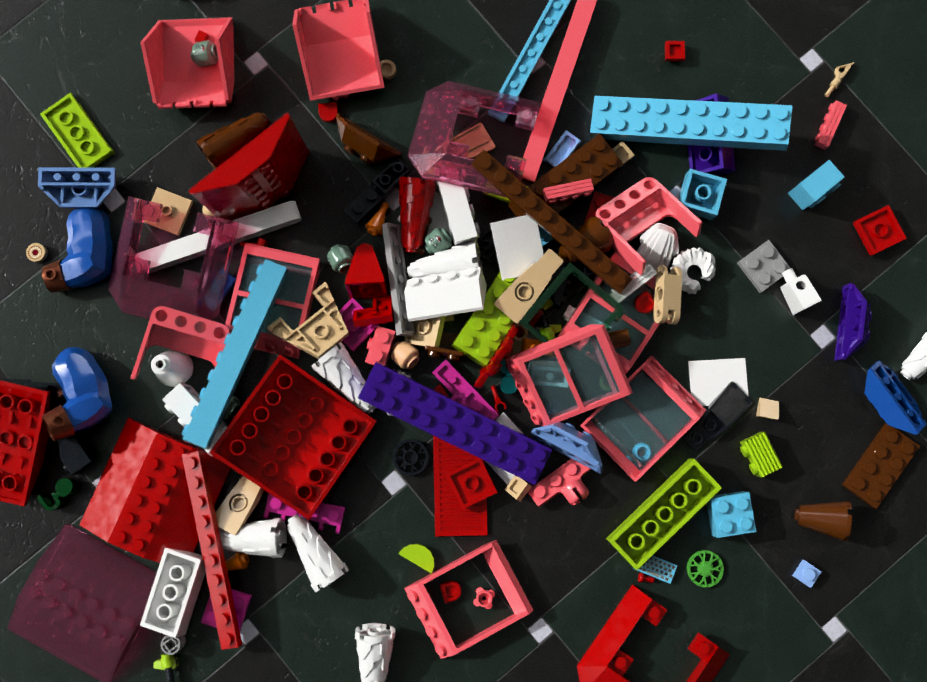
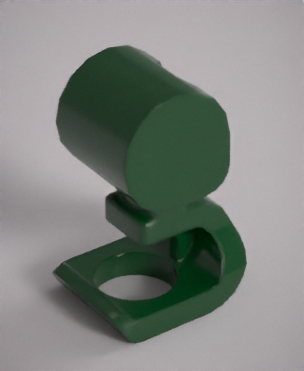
[37,478,78,511]

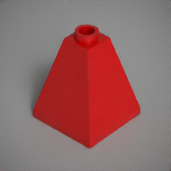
[345,243,388,299]

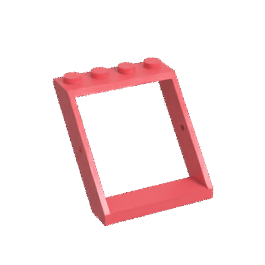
[404,540,534,659]

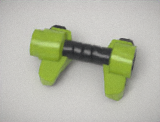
[534,299,562,342]
[153,653,179,682]

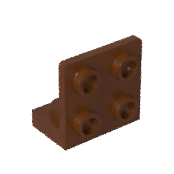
[425,332,464,362]

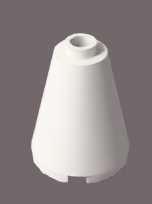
[151,349,194,387]

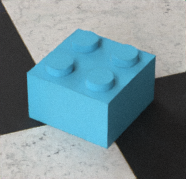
[788,160,844,210]
[678,169,727,220]
[706,491,756,538]

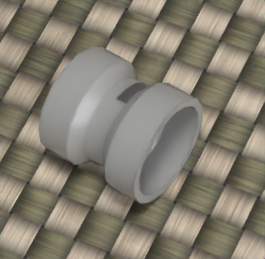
[161,635,186,655]

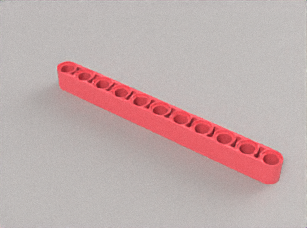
[517,0,597,182]

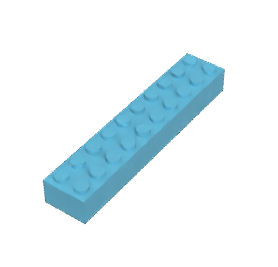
[590,96,793,151]

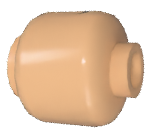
[391,340,419,369]

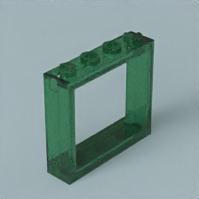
[519,262,624,368]

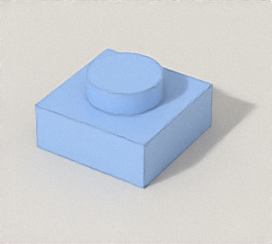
[792,560,821,588]

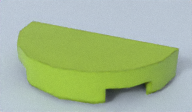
[398,544,434,574]

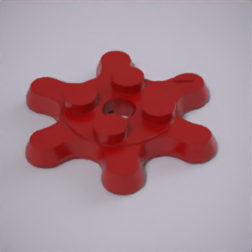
[474,325,518,388]

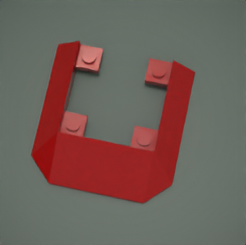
[577,585,730,682]

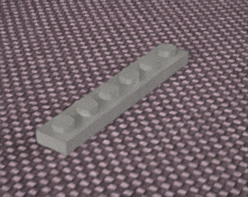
[382,222,415,337]

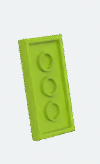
[40,92,115,168]

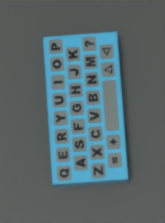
[633,555,677,584]

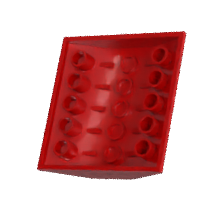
[189,113,309,221]
[209,354,377,520]
[0,380,50,506]
[79,418,231,563]

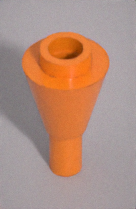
[365,202,389,236]
[225,552,249,571]

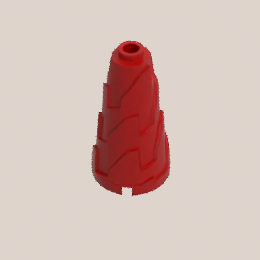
[399,177,437,253]

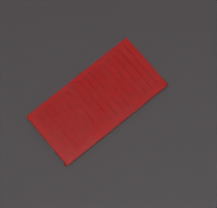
[433,435,488,537]

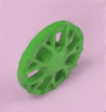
[687,550,724,588]

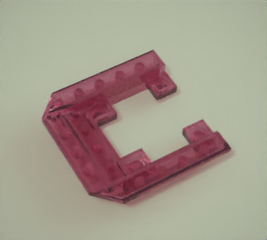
[408,81,540,198]
[108,196,239,320]

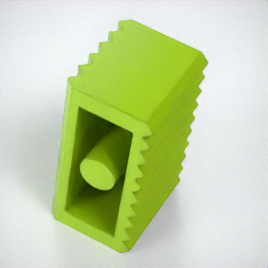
[740,432,783,477]

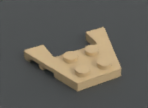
[267,282,349,359]

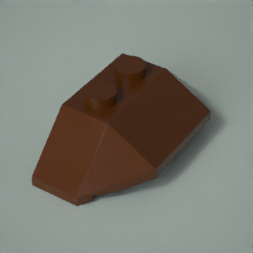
[336,113,403,166]

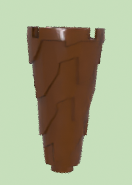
[195,112,269,169]

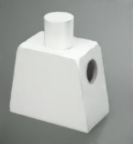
[781,268,822,315]

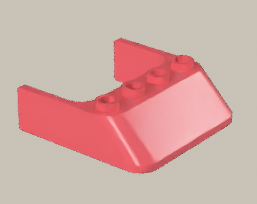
[595,177,702,275]
[130,306,230,380]

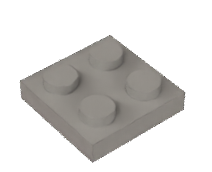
[737,240,790,293]

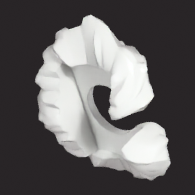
[670,247,716,294]

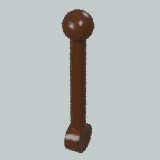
[418,217,432,255]

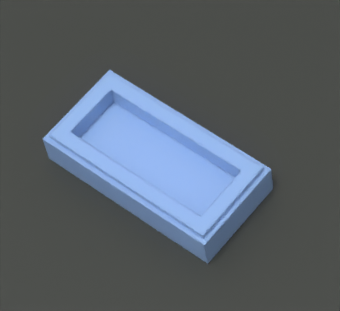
[544,130,581,168]

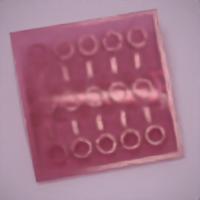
[7,524,157,682]

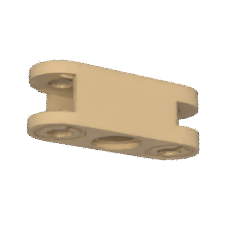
[654,265,682,325]

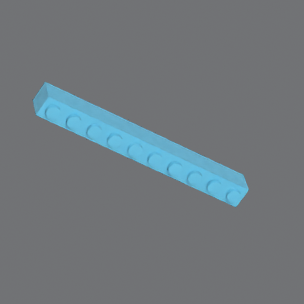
[182,259,288,450]

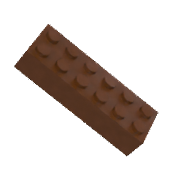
[508,133,623,229]

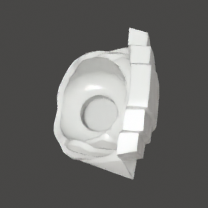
[636,223,679,271]

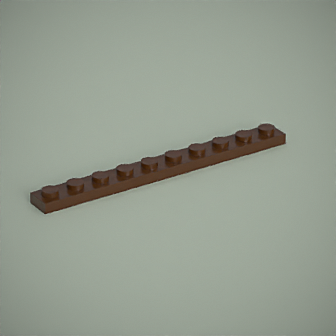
[470,149,632,294]

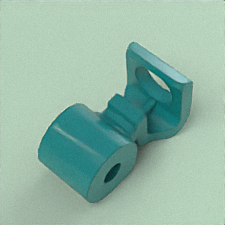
[500,358,517,394]

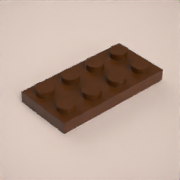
[842,423,920,509]

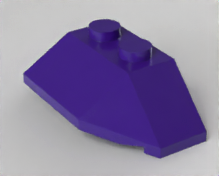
[834,283,872,361]

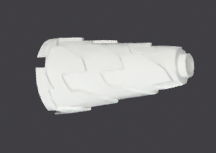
[407,240,483,278]
[900,332,927,380]
[311,342,377,414]
[287,514,349,592]
[218,518,287,558]
[355,623,395,682]

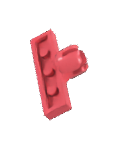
[528,459,592,507]

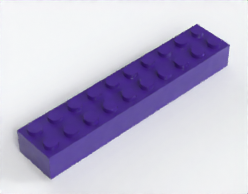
[358,361,552,485]

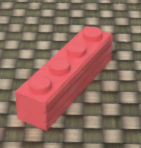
[814,101,847,150]
[542,178,594,204]

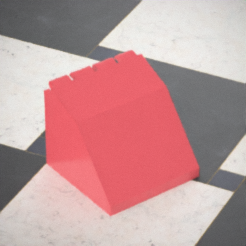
[292,0,385,101]
[140,17,234,109]

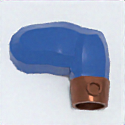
[42,208,113,293]
[42,347,112,441]

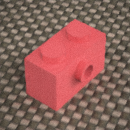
[365,325,397,366]

